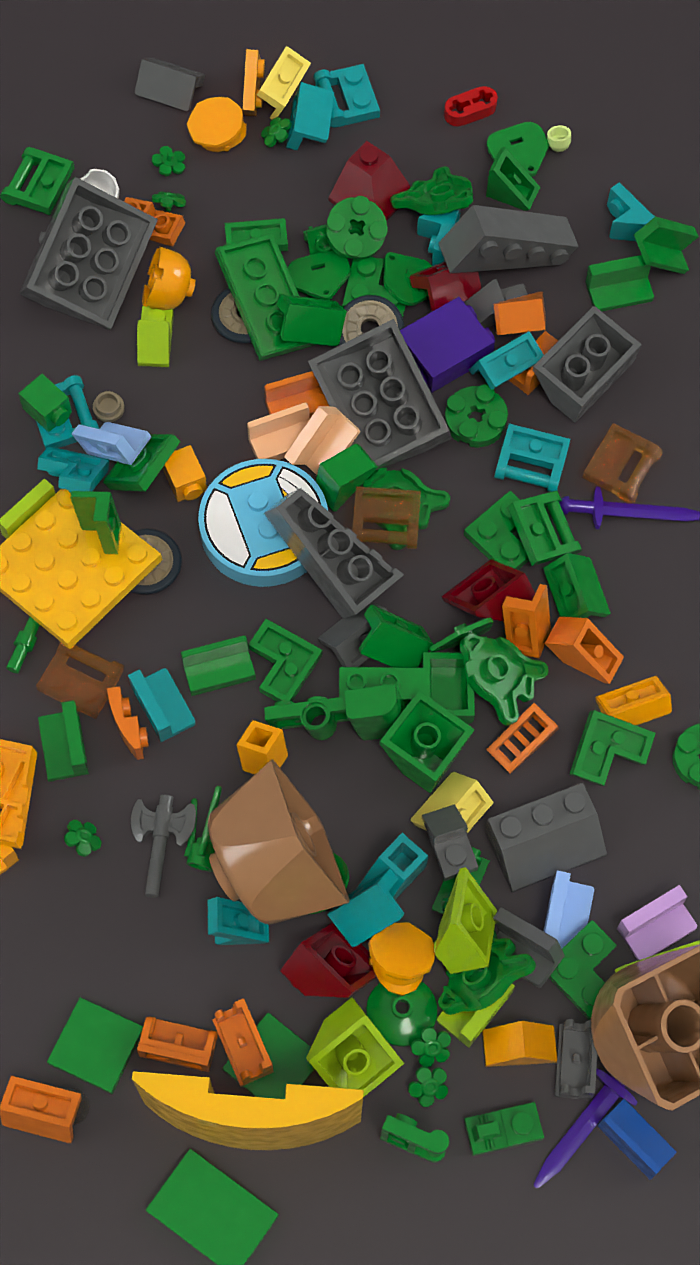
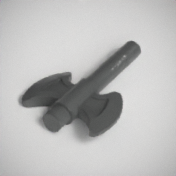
[131,795,196,898]

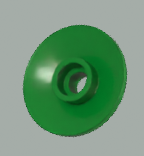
[367,981,437,1047]

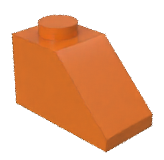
[545,617,624,684]

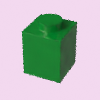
[18,374,72,432]

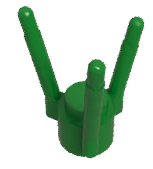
[184,785,222,872]

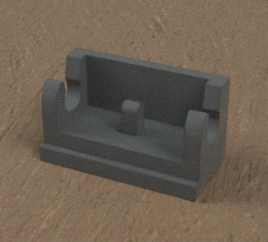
[555,1019,597,1100]

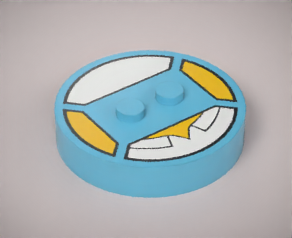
[198,459,328,587]

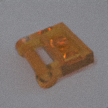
[582,423,663,504]
[353,486,421,549]
[36,642,124,719]

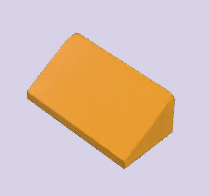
[595,676,672,725]

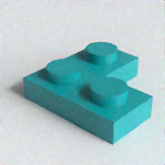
[37,446,110,493]

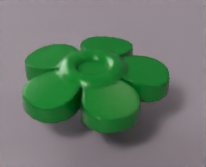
[261,117,292,147]
[152,146,185,176]
[152,191,186,211]
[64,820,102,857]
[411,1027,451,1067]
[408,1066,448,1107]

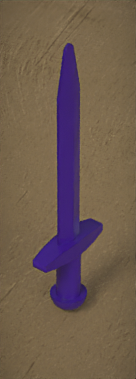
[559,486,700,529]
[534,1068,638,1188]

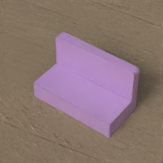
[617,885,697,960]

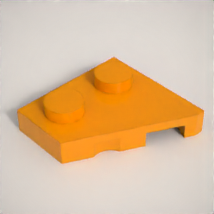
[243,49,265,116]

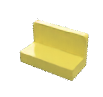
[257,46,311,120]
[411,772,494,833]

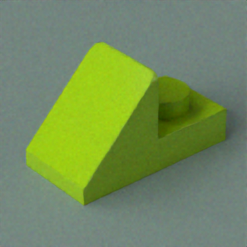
[137,306,174,367]

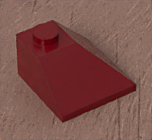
[329,141,411,221]
[441,559,535,621]
[280,923,377,998]

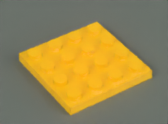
[0,489,163,649]

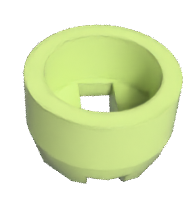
[547,125,571,152]

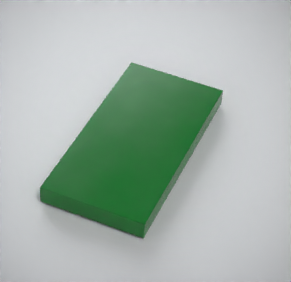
[214,233,316,361]

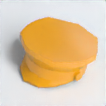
[187,97,246,152]
[368,922,435,996]

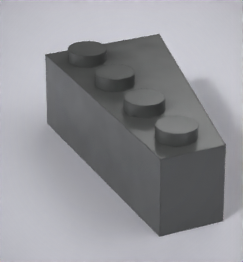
[264,488,404,618]

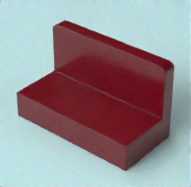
[410,261,482,311]

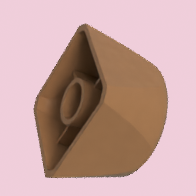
[208,759,350,925]
[591,944,700,1111]

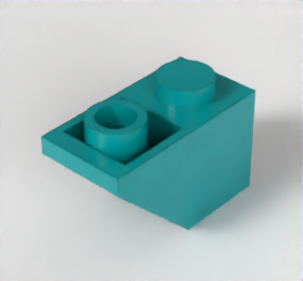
[357,833,428,900]

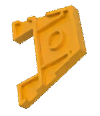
[0,739,37,849]

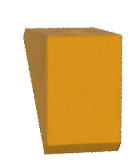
[482,1021,557,1067]

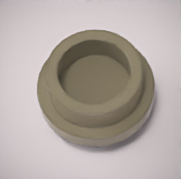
[93,391,125,422]

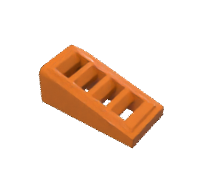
[486,703,559,774]

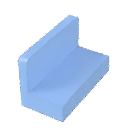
[72,422,151,465]
[543,870,594,949]

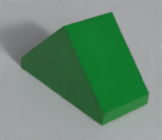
[486,147,540,211]
[315,443,378,512]

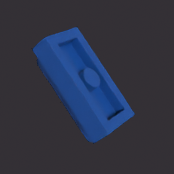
[597,1099,677,1180]

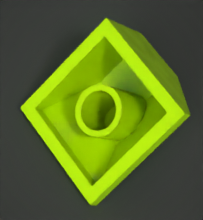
[434,867,497,974]
[306,997,404,1097]

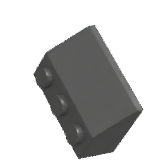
[533,306,642,423]
[485,783,607,893]

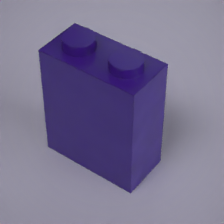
[400,297,495,393]

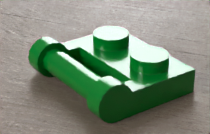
[0,147,75,215]
[508,491,582,566]
[380,1113,449,1163]

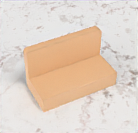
[247,403,310,460]
[284,406,360,475]

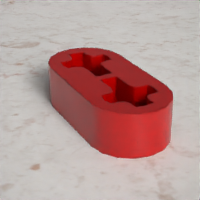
[444,86,498,127]

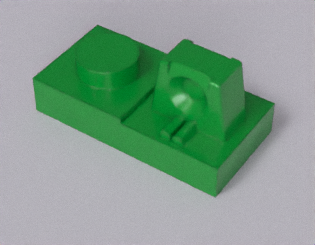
[464,1102,544,1156]

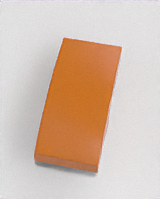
[124,197,185,246]
[107,686,149,760]

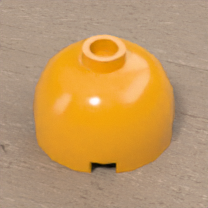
[142,246,196,310]

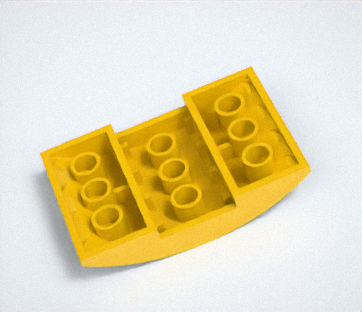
[132,1071,364,1150]

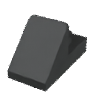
[465,279,528,328]
[422,804,478,881]

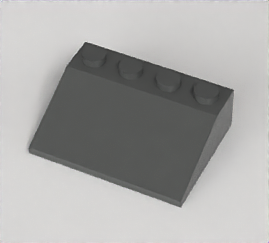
[19,177,158,330]
[308,319,452,470]

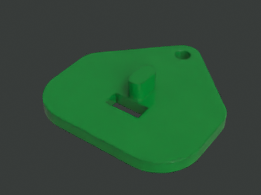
[487,122,549,177]
[288,250,351,300]
[384,252,432,306]
[429,618,494,652]

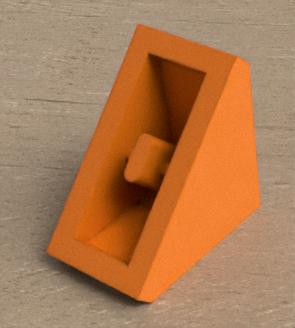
[493,292,546,335]

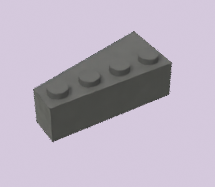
[439,205,579,273]

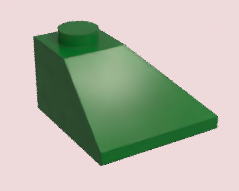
[379,690,475,794]

